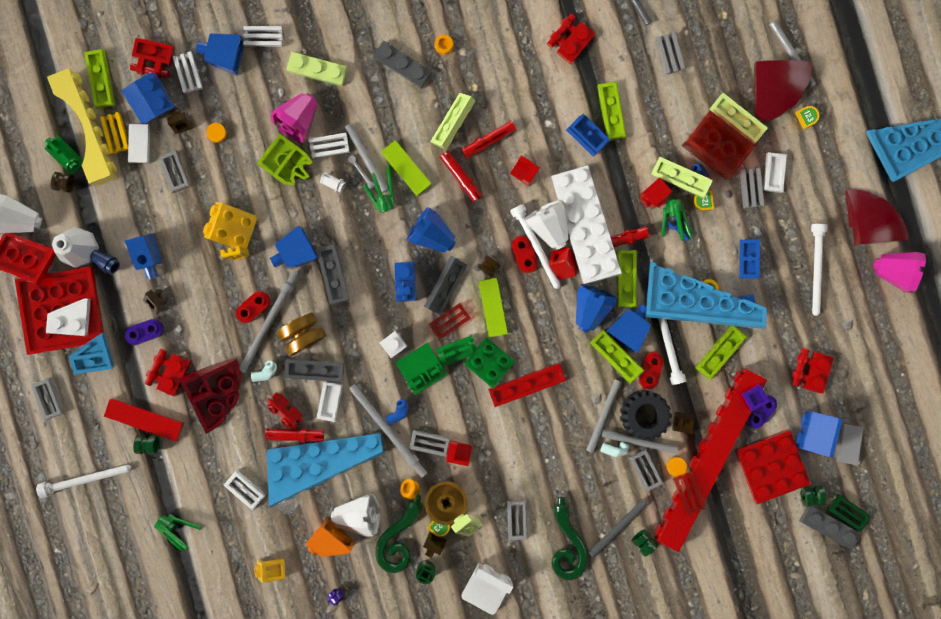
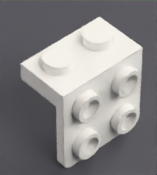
[462,563,513,615]

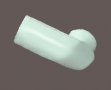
[251,361,277,382]
[601,442,630,457]

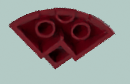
[753,60,812,123]
[845,189,909,246]
[179,358,241,434]

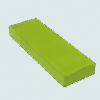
[84,49,116,109]
[597,81,626,141]
[381,140,432,196]
[617,250,637,307]
[478,278,508,338]
[694,326,747,380]
[590,329,644,384]

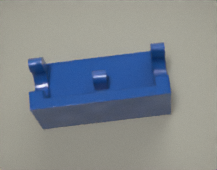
[566,113,610,157]
[739,239,760,279]

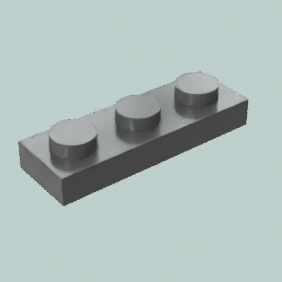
[373,40,431,89]
[316,244,349,305]
[424,256,467,315]
[284,359,344,382]
[799,506,861,550]

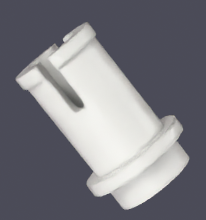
[320,172,346,193]

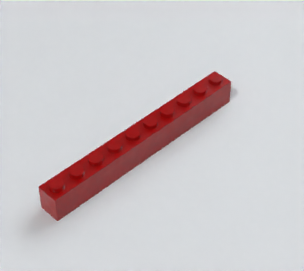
[654,368,767,552]

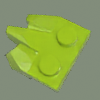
[256,133,313,185]

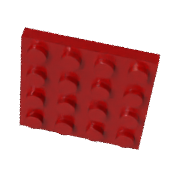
[14,266,104,355]

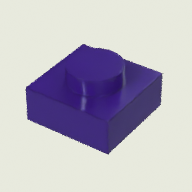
[741,384,770,411]

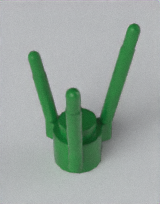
[363,166,396,213]
[661,200,692,241]
[154,514,202,551]

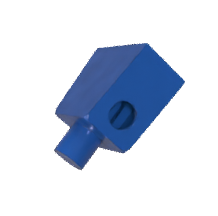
[196,33,244,76]
[270,226,319,269]
[125,233,162,279]
[605,305,651,353]

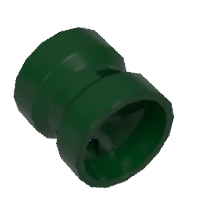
[133,435,159,455]
[800,486,827,507]
[631,529,658,557]
[416,560,436,584]

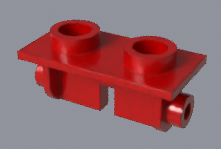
[267,392,304,429]

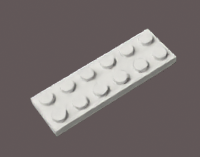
[551,165,621,285]

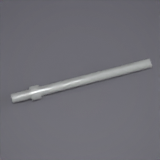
[240,269,300,373]
[349,384,427,478]

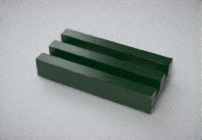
[827,494,871,532]

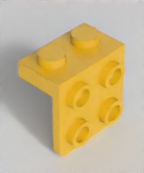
[203,202,257,249]

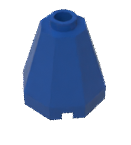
[406,207,456,253]
[576,284,617,333]

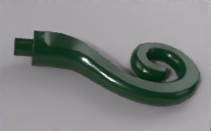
[375,494,423,573]
[551,497,588,580]

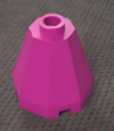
[270,93,317,143]
[873,252,926,294]

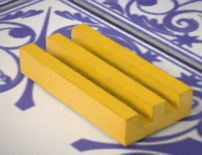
[100,112,129,155]
[220,246,250,261]

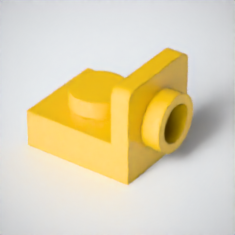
[254,558,286,583]

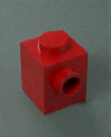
[639,177,672,209]

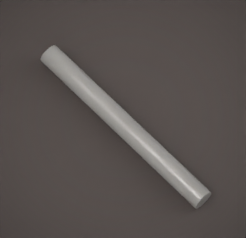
[769,20,816,88]
[345,124,389,193]
[586,380,622,453]
[601,430,678,453]

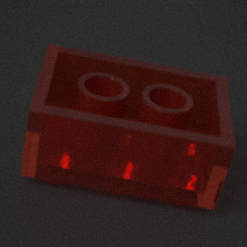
[681,111,756,180]

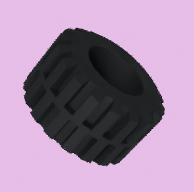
[620,390,672,440]

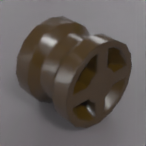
[51,172,75,193]
[477,255,501,278]

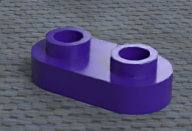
[125,319,164,345]
[745,395,777,429]

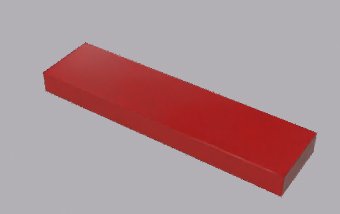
[488,363,566,407]
[103,398,184,441]

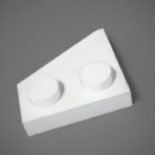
[46,299,91,336]

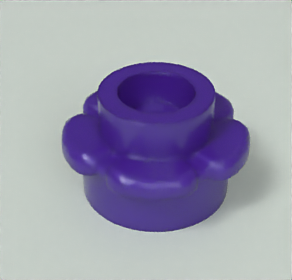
[327,588,345,607]

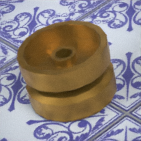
[276,312,327,357]
[425,481,468,525]

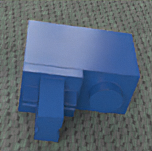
[394,262,417,302]

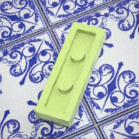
[287,52,347,86]
[430,93,476,150]
[710,93,767,144]
[651,157,713,199]
[451,514,483,537]

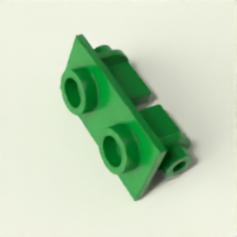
[44,135,83,175]
[436,335,476,367]

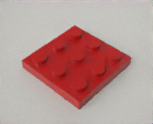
[735,430,811,504]

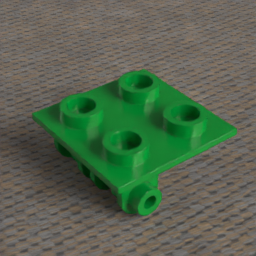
[464,337,515,389]
[395,342,448,395]

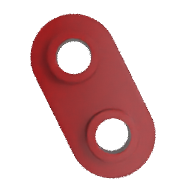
[512,236,538,273]
[236,291,271,323]
[638,352,664,390]

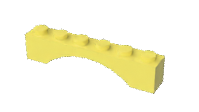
[47,68,117,187]

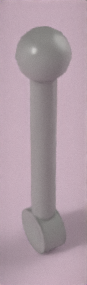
[348,155,375,189]

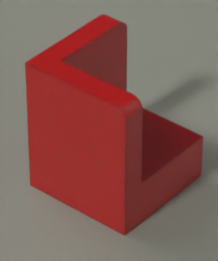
[510,155,540,186]
[549,247,578,279]
[446,440,472,466]

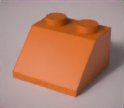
[306,518,356,557]

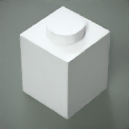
[380,331,408,358]

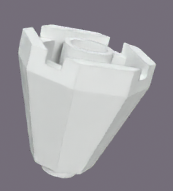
[0,194,42,234]
[524,200,569,249]
[52,227,99,268]
[331,494,380,537]

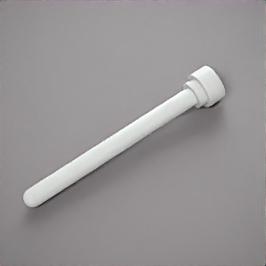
[510,204,561,289]
[811,224,828,316]
[658,318,687,385]
[36,465,131,499]

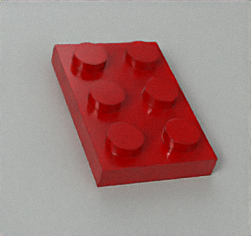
[0,233,56,286]

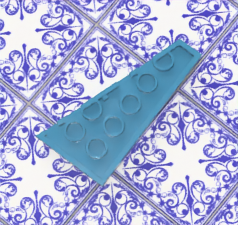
[865,119,941,182]
[646,261,767,329]
[267,433,383,508]

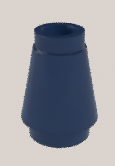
[90,250,120,274]

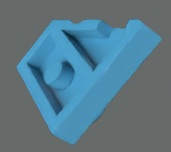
[69,332,114,374]

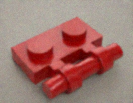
[547,14,596,65]
[130,38,175,79]
[144,348,191,397]
[791,348,834,394]

